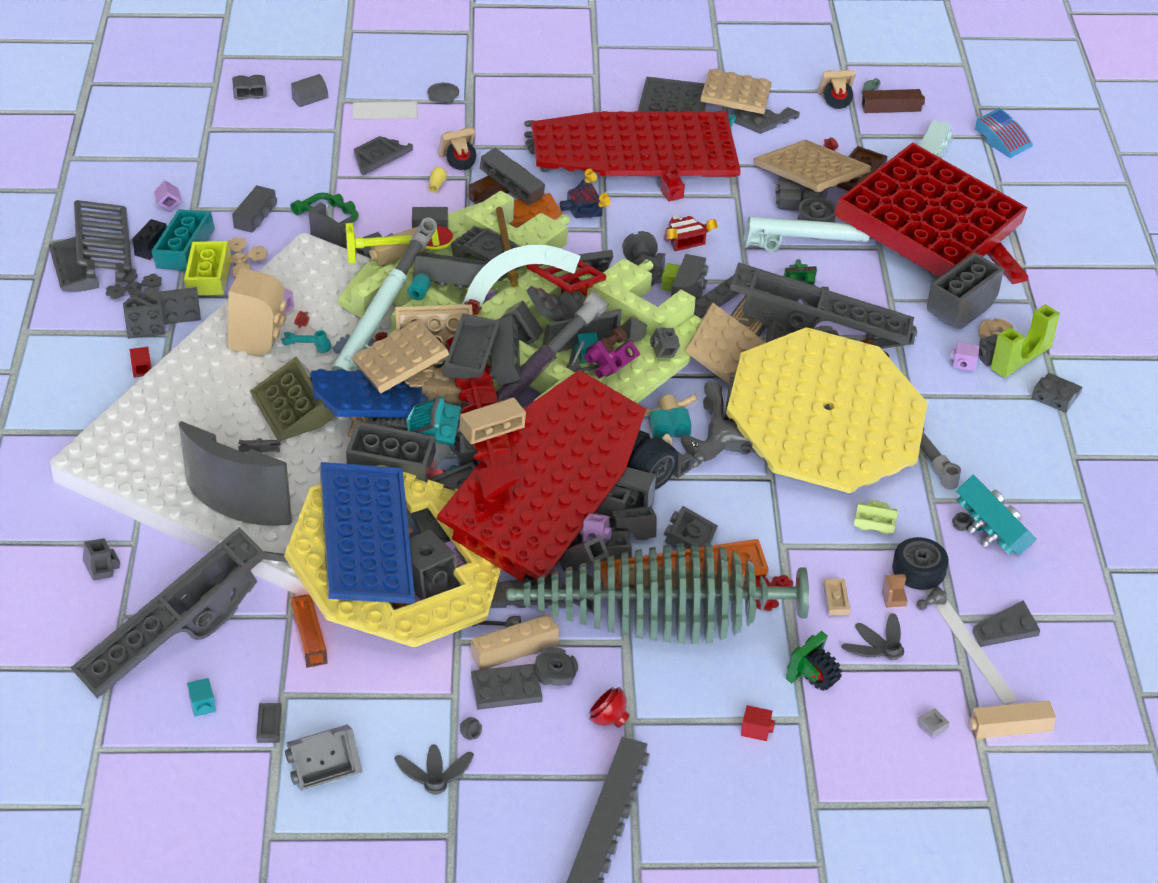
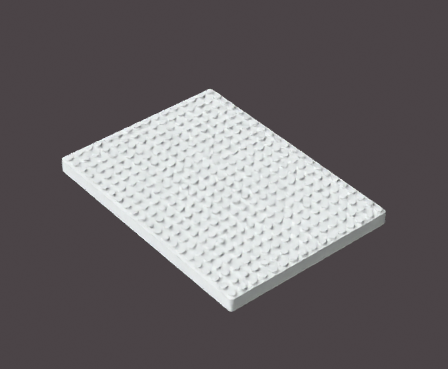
[50,233,500,601]

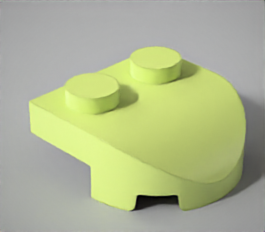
[854,500,898,534]

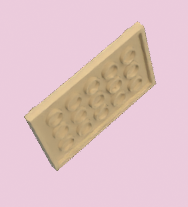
[753,140,871,192]

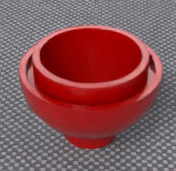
[589,687,630,728]

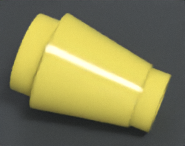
[428,167,447,192]

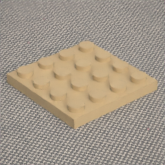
[700,69,772,114]
[685,303,765,384]
[351,320,449,394]

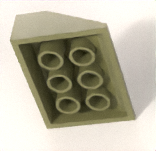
[250,357,336,441]

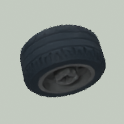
[628,437,678,490]
[892,537,949,590]

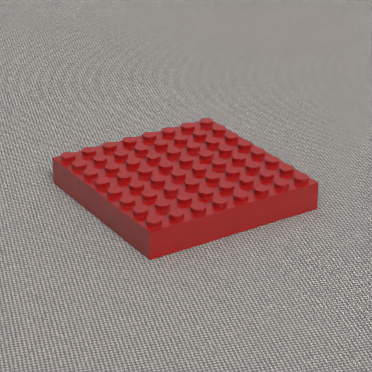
[834,142,1028,277]

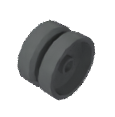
[797,197,836,239]

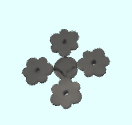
[105,269,162,299]

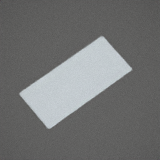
[353,101,418,120]

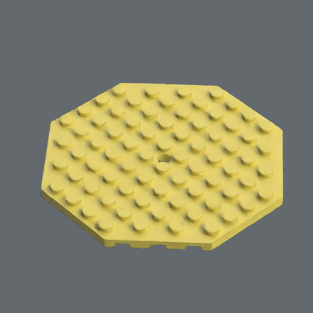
[726,327,928,493]

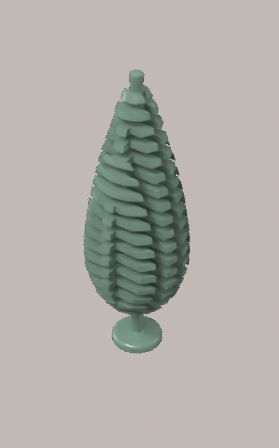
[506,543,809,644]

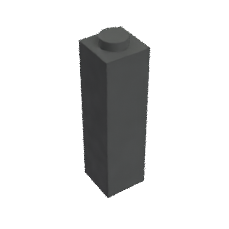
[560,536,610,571]

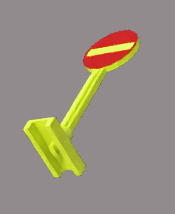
[345,223,453,264]

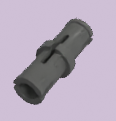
[238,438,281,453]

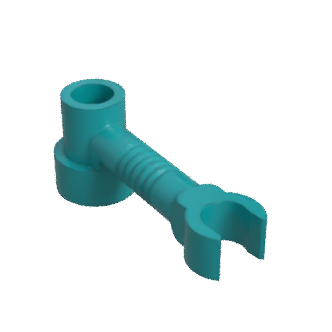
[281,330,332,353]

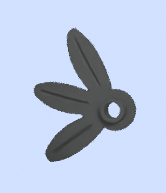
[841,613,905,660]
[394,745,474,795]

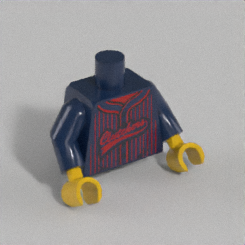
[560,168,611,218]

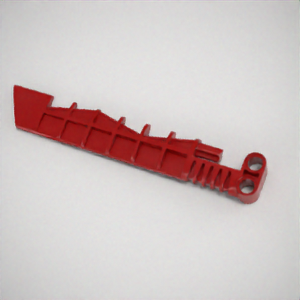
[446,337,520,499]

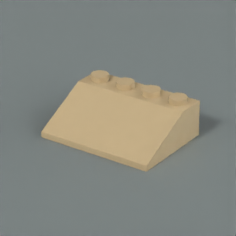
[395,304,473,368]

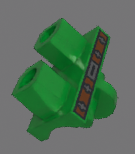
[783,259,817,285]

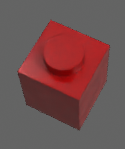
[129,347,152,378]
[741,705,776,741]

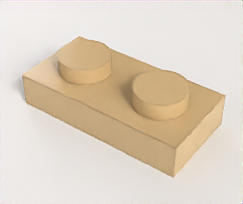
[823,578,850,615]

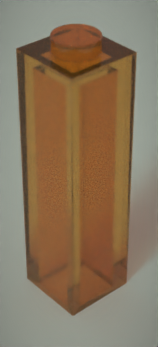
[290,594,328,668]

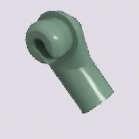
[862,78,881,95]

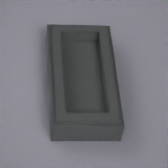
[256,703,282,743]

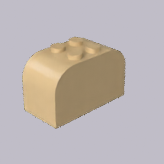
[228,268,287,355]

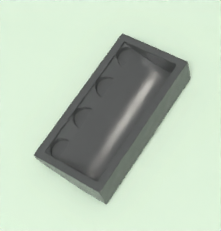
[49,236,100,292]
[543,309,622,352]
[443,313,500,379]

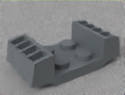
[451,226,521,281]

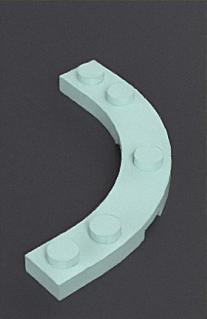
[463,245,580,311]

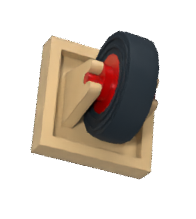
[817,69,856,109]
[437,128,477,170]

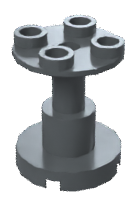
[622,231,664,287]

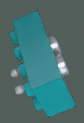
[956,474,1037,556]

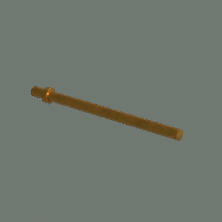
[495,207,519,287]

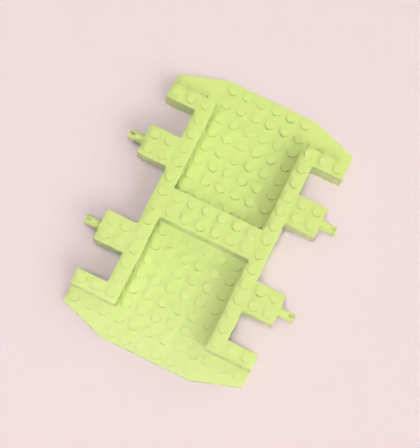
[338,191,702,404]

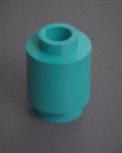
[408,273,431,300]

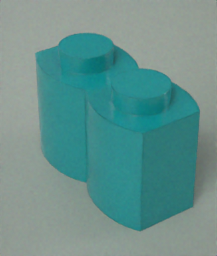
[649,408,692,438]

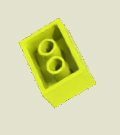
[184,241,232,295]

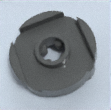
[534,647,578,686]

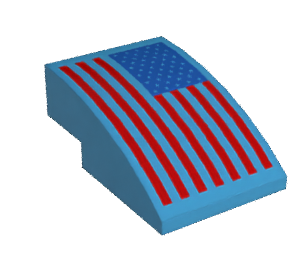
[975,108,1033,158]

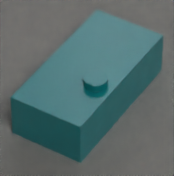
[151,209,215,271]

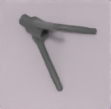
[566,340,598,372]

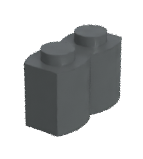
[232,75,267,100]
[775,179,801,210]

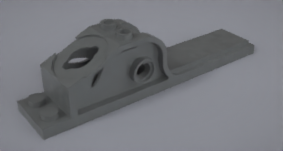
[730,262,914,345]
[71,527,267,699]

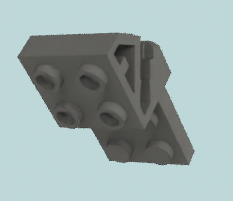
[527,286,587,322]
[123,287,201,339]

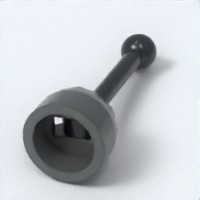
[473,616,521,628]

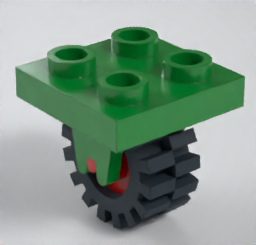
[785,630,842,691]

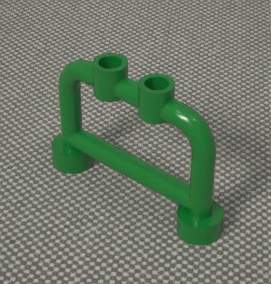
[290,192,359,224]

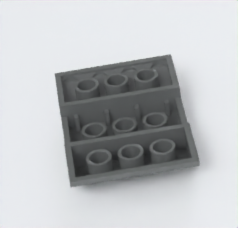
[179,421,292,526]

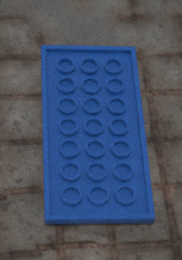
[320,462,415,604]

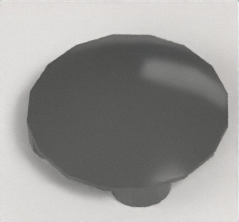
[427,82,459,104]

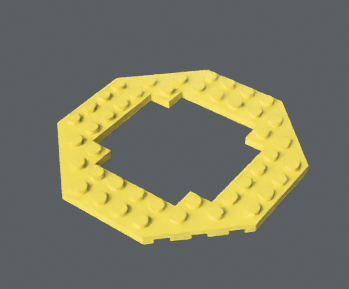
[284,465,501,648]

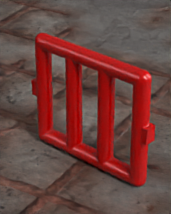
[526,260,607,293]

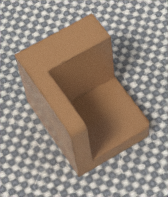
[882,574,908,608]

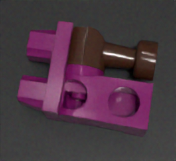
[584,326,641,379]

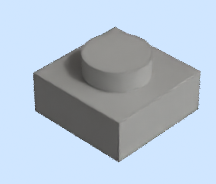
[917,708,950,737]

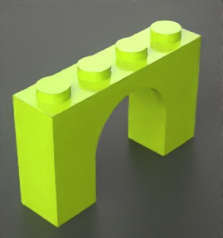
[991,304,1060,378]

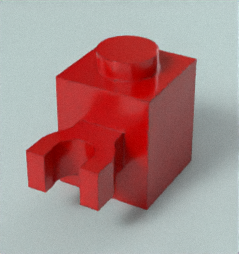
[660,168,685,202]

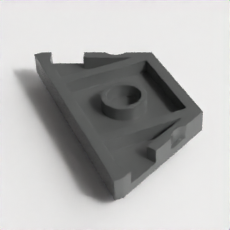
[354,136,413,175]

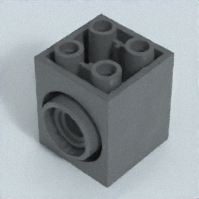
[409,529,460,600]

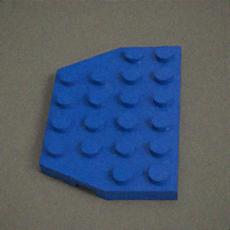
[311,369,429,418]

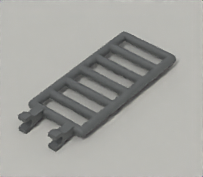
[74,200,132,285]

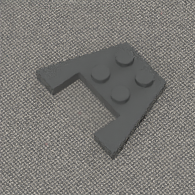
[734,107,800,134]

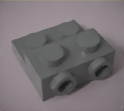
[1032,372,1083,413]
[663,506,718,549]

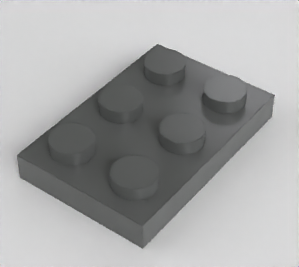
[471,664,542,710]

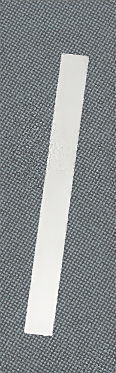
[924,588,1018,704]

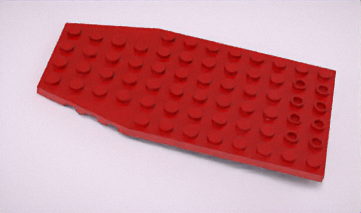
[531,111,741,177]
[437,370,646,582]

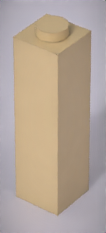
[369,227,430,266]
[968,700,1057,739]

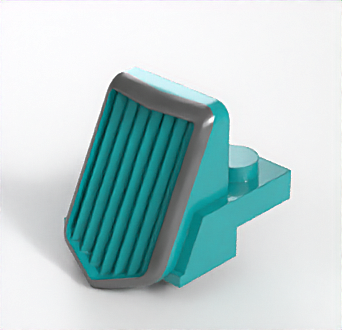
[406,397,461,446]

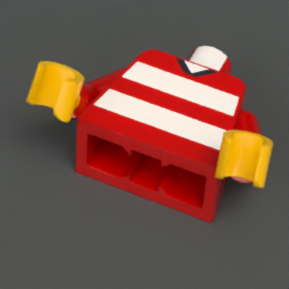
[663,215,718,252]

